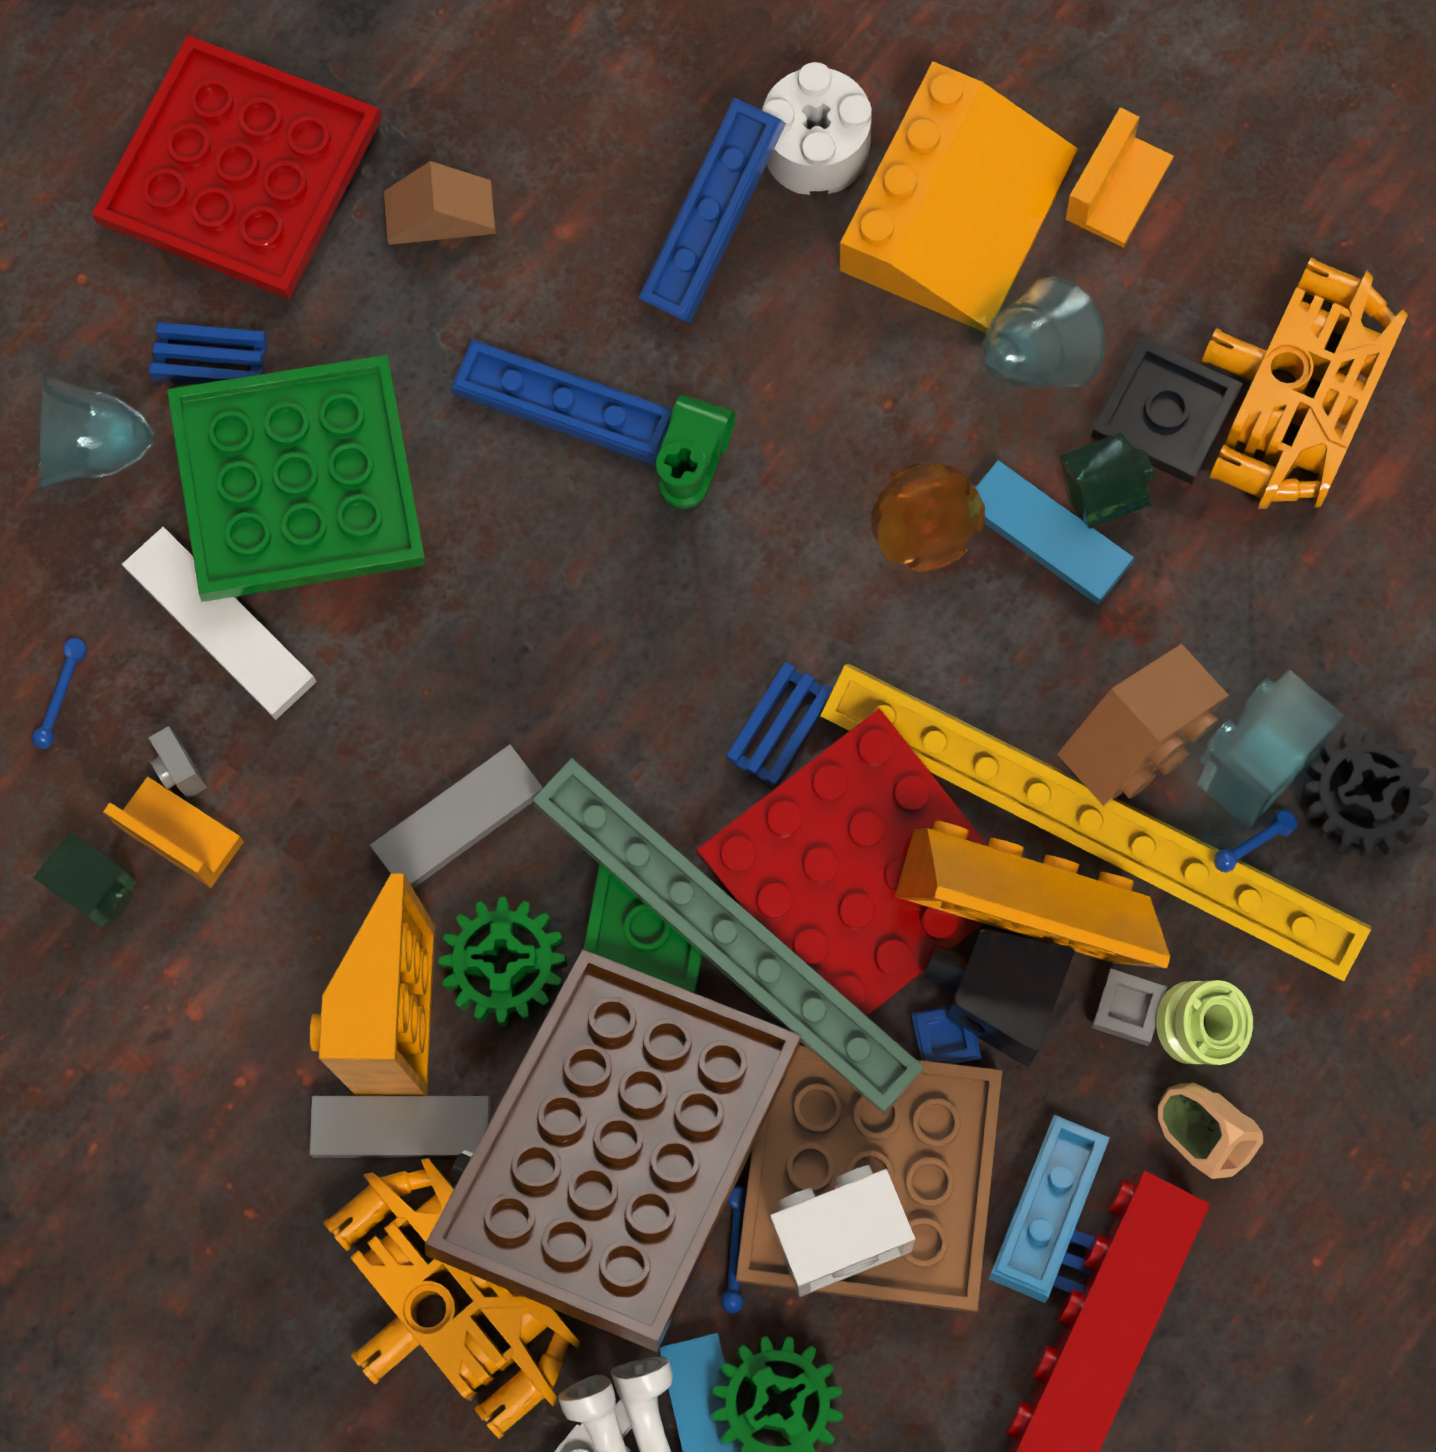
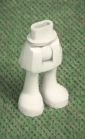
[558,1356,673,1452]

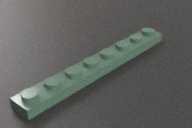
[532,758,924,1115]

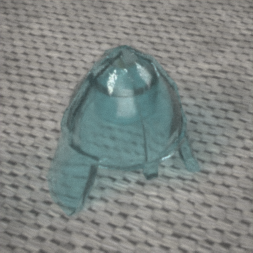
[983,276,1106,389]
[39,374,155,489]

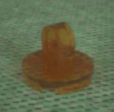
[871,463,985,572]

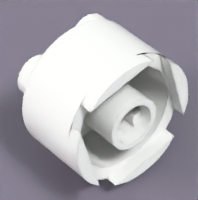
[762,62,872,195]

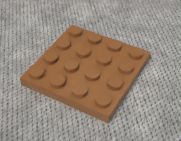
[736,1046,1002,1313]

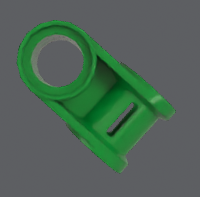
[656,394,736,509]

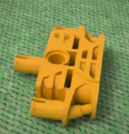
[1202,257,1408,509]
[323,1158,580,1439]

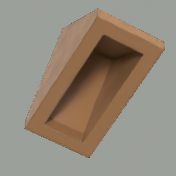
[384,161,496,245]

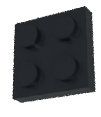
[1091,337,1243,485]

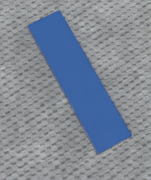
[638,98,786,323]
[451,340,673,466]

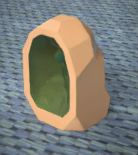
[1158,1082,1263,1179]

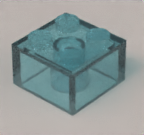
[1197,669,1344,829]

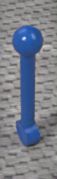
[32,638,88,749]
[1214,810,1298,873]
[720,1186,747,1313]

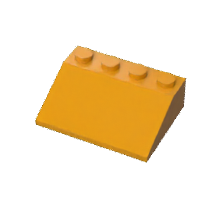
[840,61,1078,334]
[895,821,1170,968]
[310,873,435,1096]

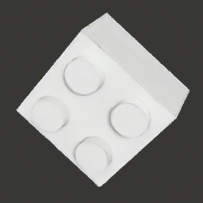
[770,1165,915,1297]

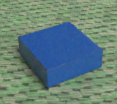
[911,1005,982,1066]

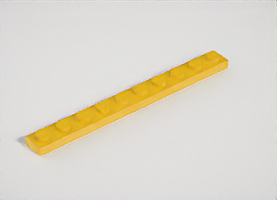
[820,664,1371,982]

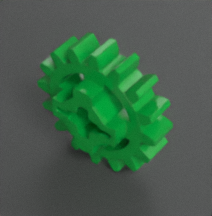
[438,897,568,1027]
[709,1336,843,1452]

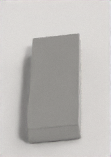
[370,744,543,889]
[309,1096,491,1158]

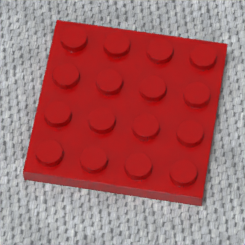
[92,35,382,300]
[695,708,988,1016]

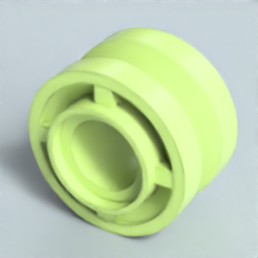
[1156,980,1253,1065]

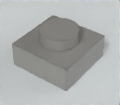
[149,726,208,799]
[1091,969,1167,1046]

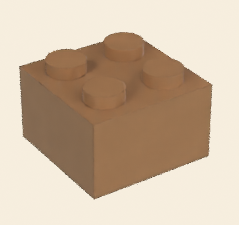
[1057,644,1229,806]

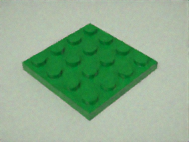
[167,355,425,602]

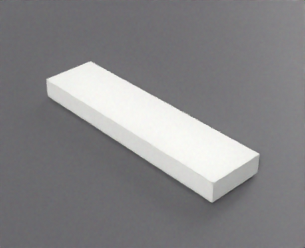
[122,527,317,720]

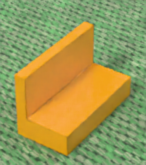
[1065,108,1174,248]
[103,776,244,888]

